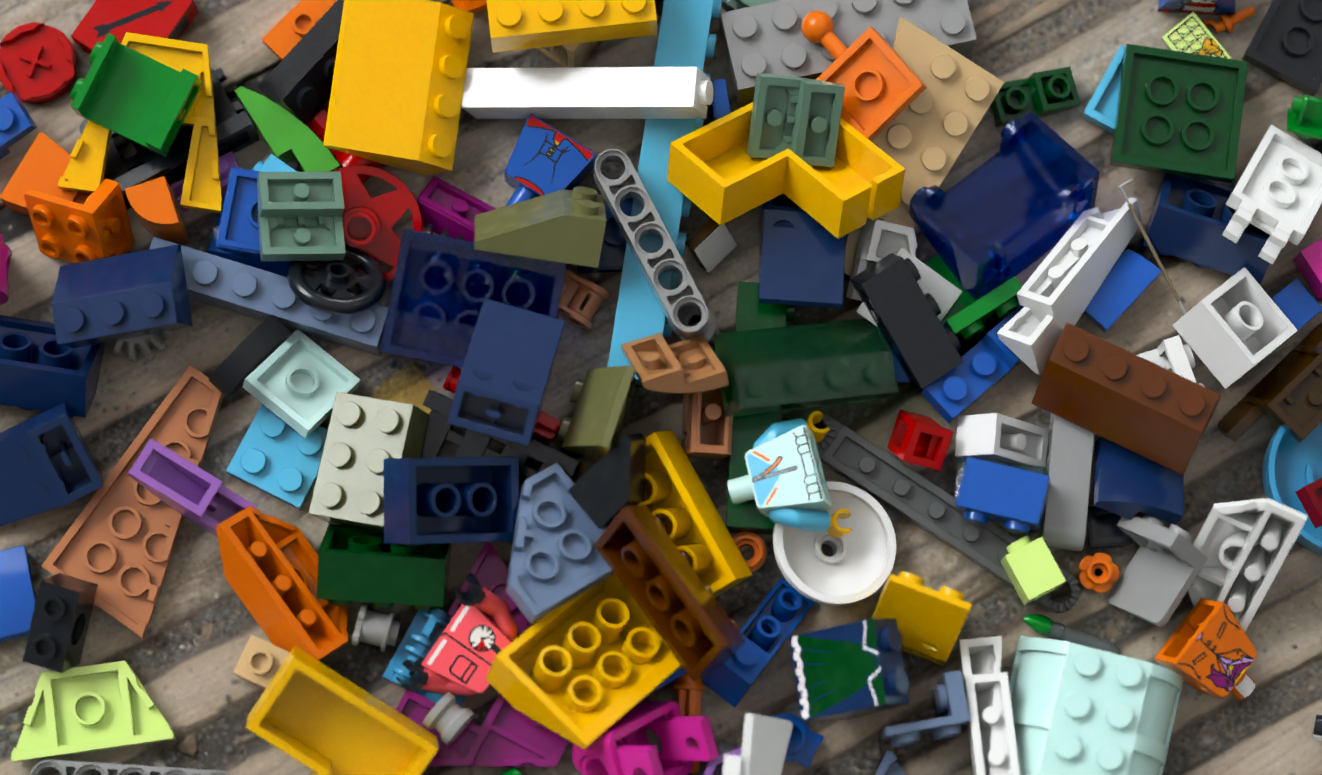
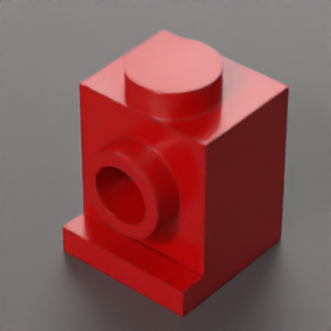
[887,409,953,471]

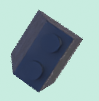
[789,618,909,721]

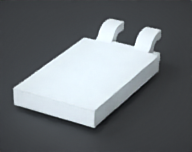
[1222,125,1322,264]

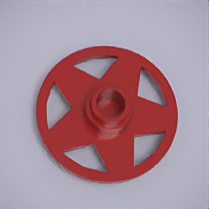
[333,165,422,288]

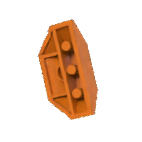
[216,506,348,661]

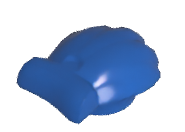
[772,712,824,769]

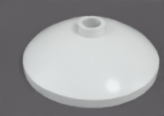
[773,482,896,606]

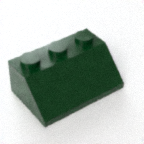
[317,524,452,611]

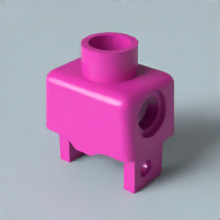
[572,701,719,775]

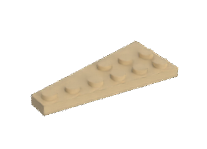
[844,17,1004,277]

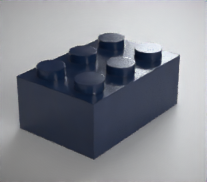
[383,457,519,544]

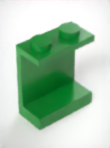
[70,33,203,157]

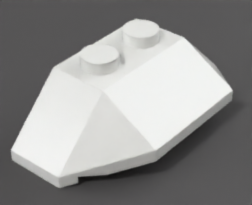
[1188,498,1308,632]

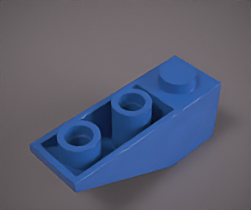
[702,578,815,707]

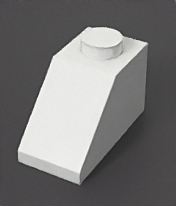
[955,413,1049,470]

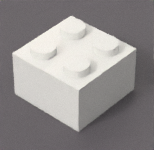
[1172,267,1298,389]

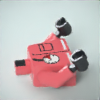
[396,574,518,697]

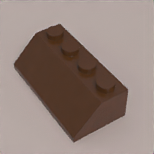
[1031,323,1220,476]
[594,505,746,682]

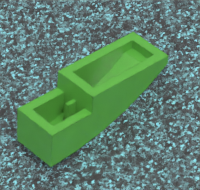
[235,86,341,172]

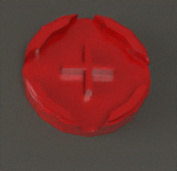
[0,22,78,104]

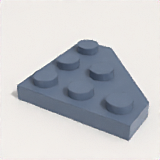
[506,462,615,624]

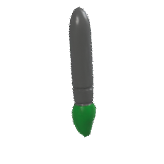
[1023,614,1121,655]

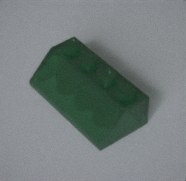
[713,318,898,417]

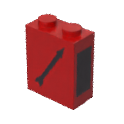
[71,0,199,55]

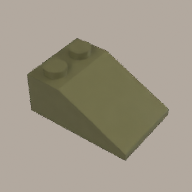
[474,186,607,268]
[557,366,636,464]

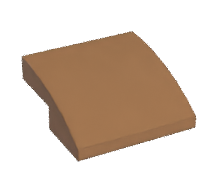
[621,333,729,393]

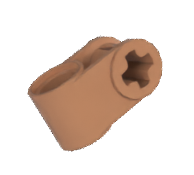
[530,262,611,332]

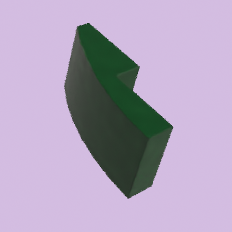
[990,67,1081,127]

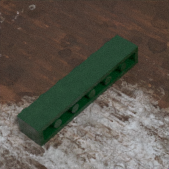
[726,281,795,535]

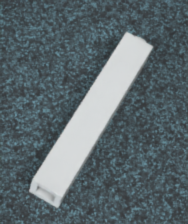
[461,67,714,119]

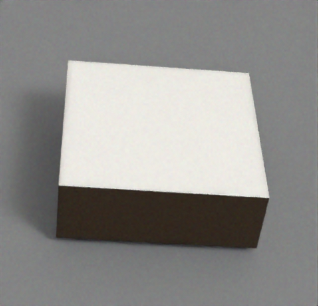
[685,218,738,273]

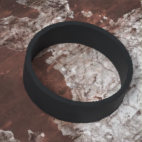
[209,315,291,398]

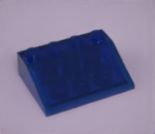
[380,229,567,368]

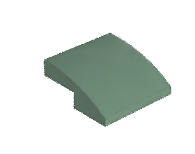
[746,73,845,167]
[257,171,346,262]

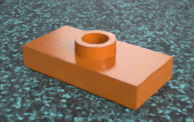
[261,0,337,61]

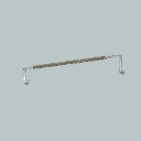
[1118,178,1186,314]

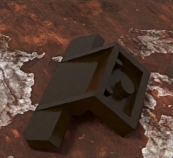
[1217,323,1322,443]

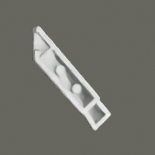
[997,197,1141,375]
[958,636,1020,775]
[722,713,792,775]

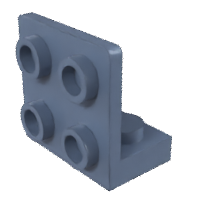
[880,670,971,748]

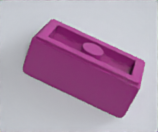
[410,176,496,253]

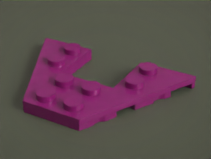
[396,542,570,768]

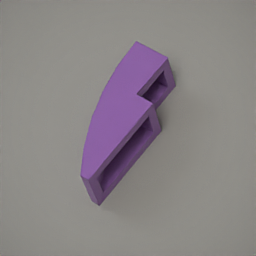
[128,438,257,538]

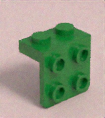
[924,234,1022,341]

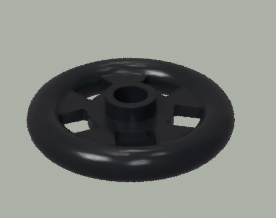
[287,245,386,314]

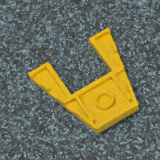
[58,32,223,214]

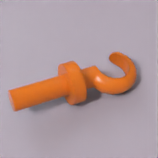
[1202,6,1256,33]

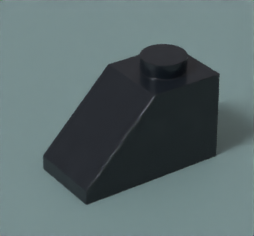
[568,433,646,529]

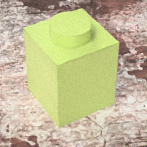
[1000,536,1066,605]

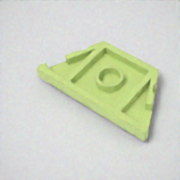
[11,660,176,763]

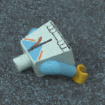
[727,411,852,538]

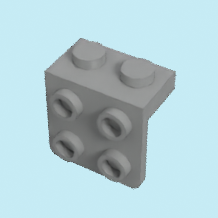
[1108,514,1208,627]

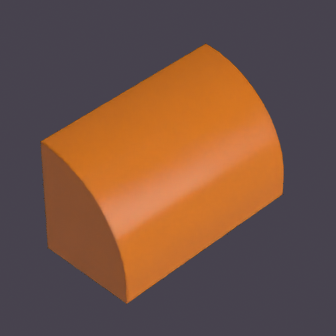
[125,176,190,243]

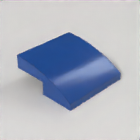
[0,545,37,642]

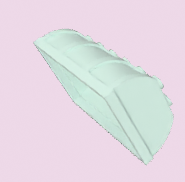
[1009,635,1184,775]

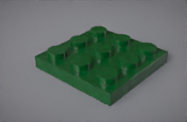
[1110,44,1248,183]

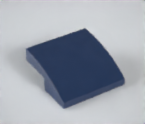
[1094,437,1184,525]

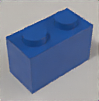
[956,457,1051,535]

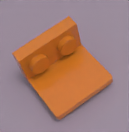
[24,178,135,264]

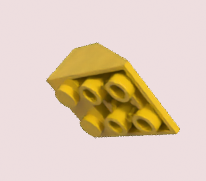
[871,571,972,666]

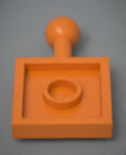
[801,11,927,141]

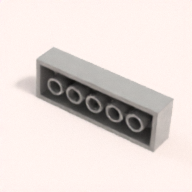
[719,0,977,103]

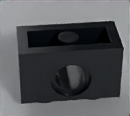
[23,573,98,673]

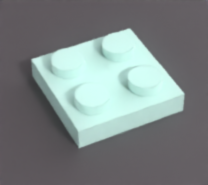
[243,329,361,439]

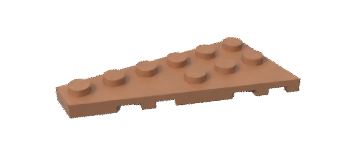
[41,365,224,640]

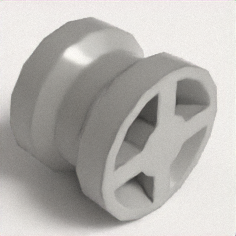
[422,692,475,746]

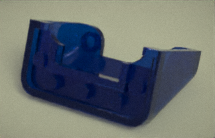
[909,111,1100,301]

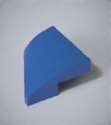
[1083,249,1161,333]

